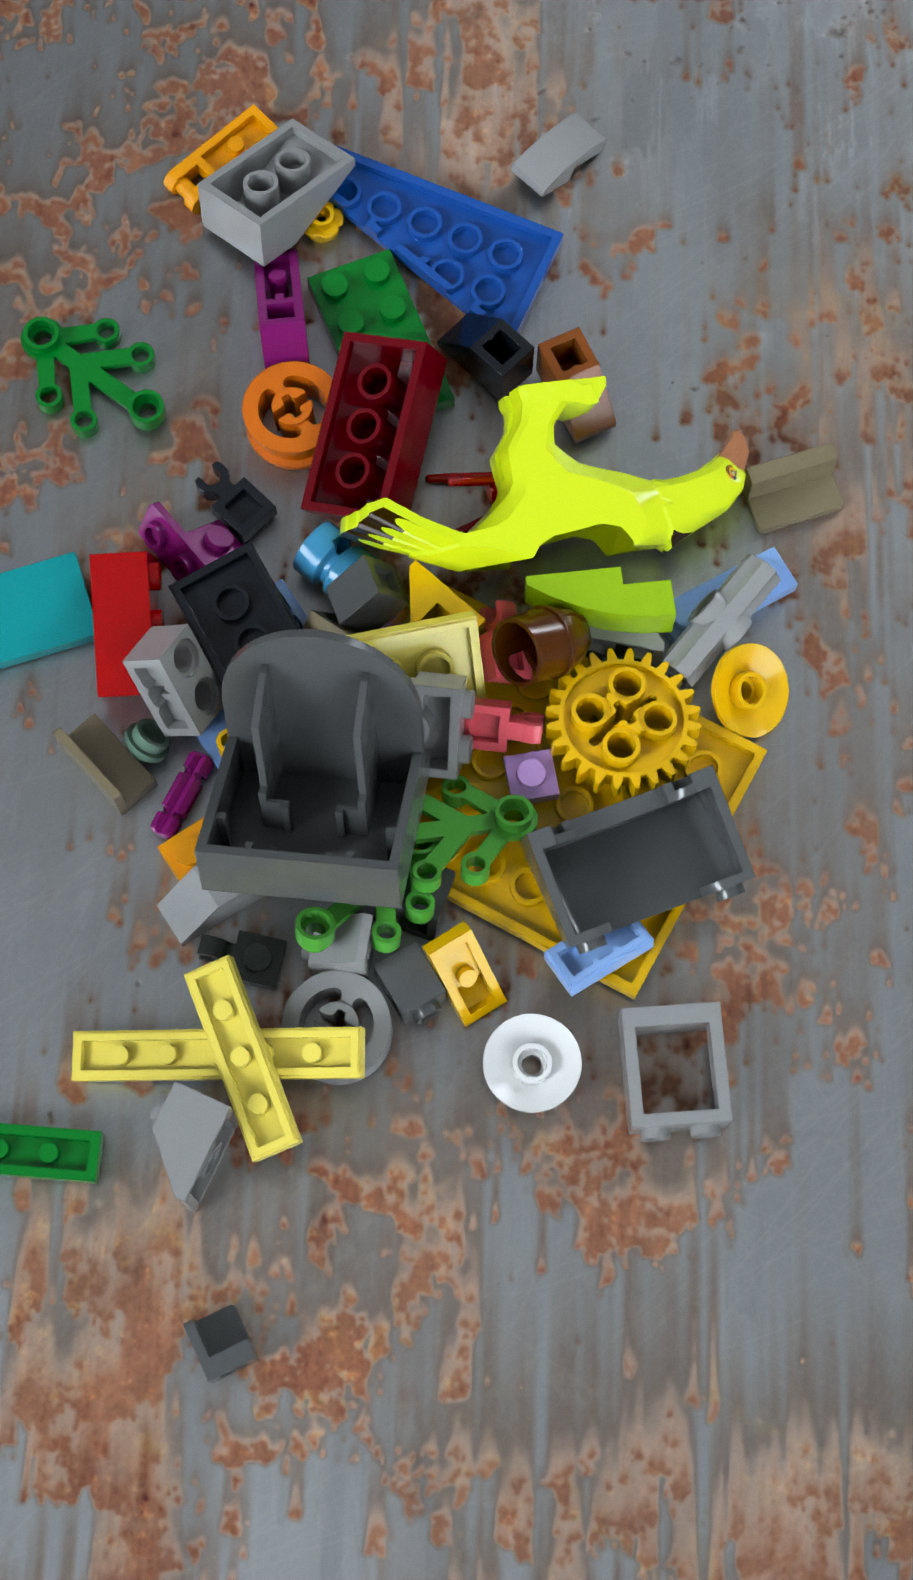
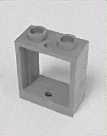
[617,1001,733,1142]

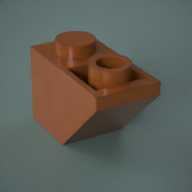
[536,327,616,444]

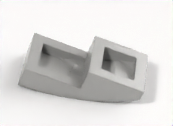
[511,112,607,197]

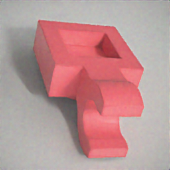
[479,600,533,684]
[464,697,545,753]

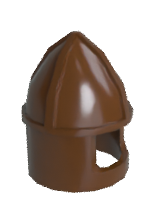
[491,604,592,688]

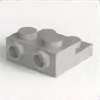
[409,671,476,780]

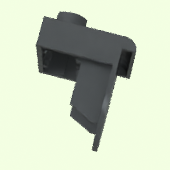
[194,629,431,909]

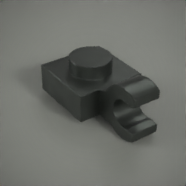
[197,930,287,991]

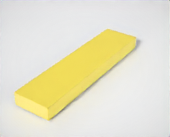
[183,955,303,1162]

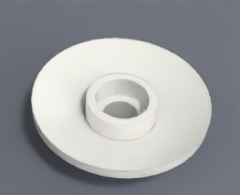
[483,1014,582,1113]

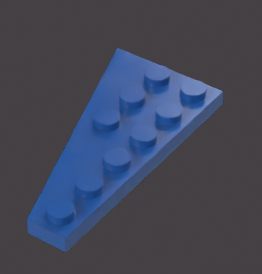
[329,145,564,334]

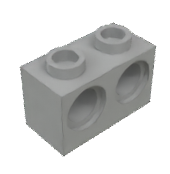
[122,624,223,737]

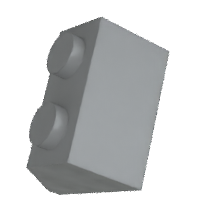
[150,1081,238,1213]

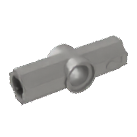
[659,554,781,687]

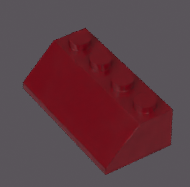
[300,331,447,522]

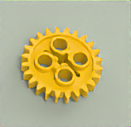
[544,648,701,798]

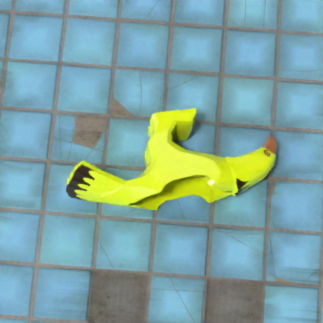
[340,376,749,572]

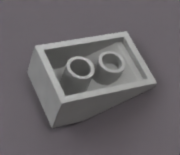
[197,118,355,267]

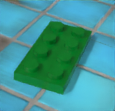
[307,249,455,413]

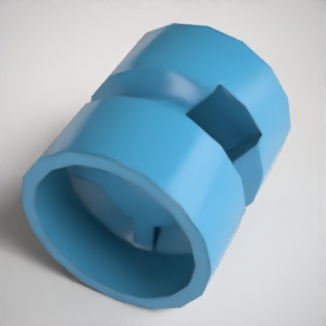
[293,521,379,597]

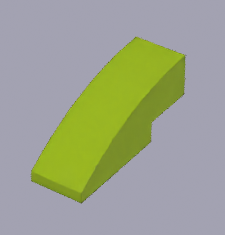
[524,566,676,633]

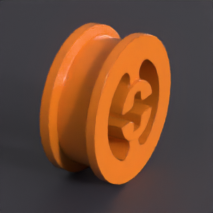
[242,361,332,470]

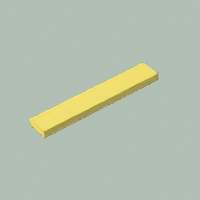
[71,1026,365,1082]

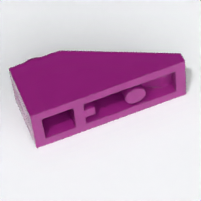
[254,249,310,369]

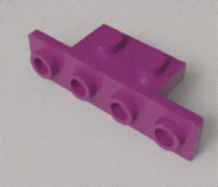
[138,502,275,583]

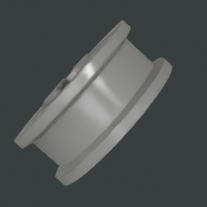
[282,970,393,1085]

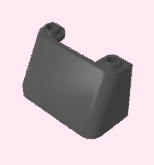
[519,765,756,954]

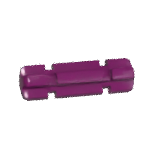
[150,750,214,840]

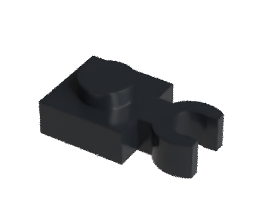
[195,462,277,544]

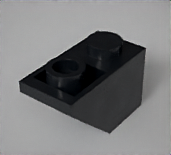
[437,313,535,400]

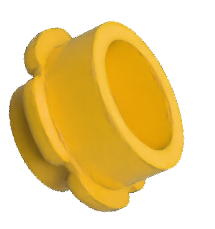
[304,201,344,243]

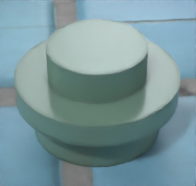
[124,718,171,763]

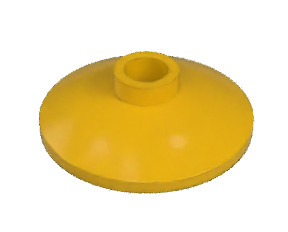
[711,643,789,738]

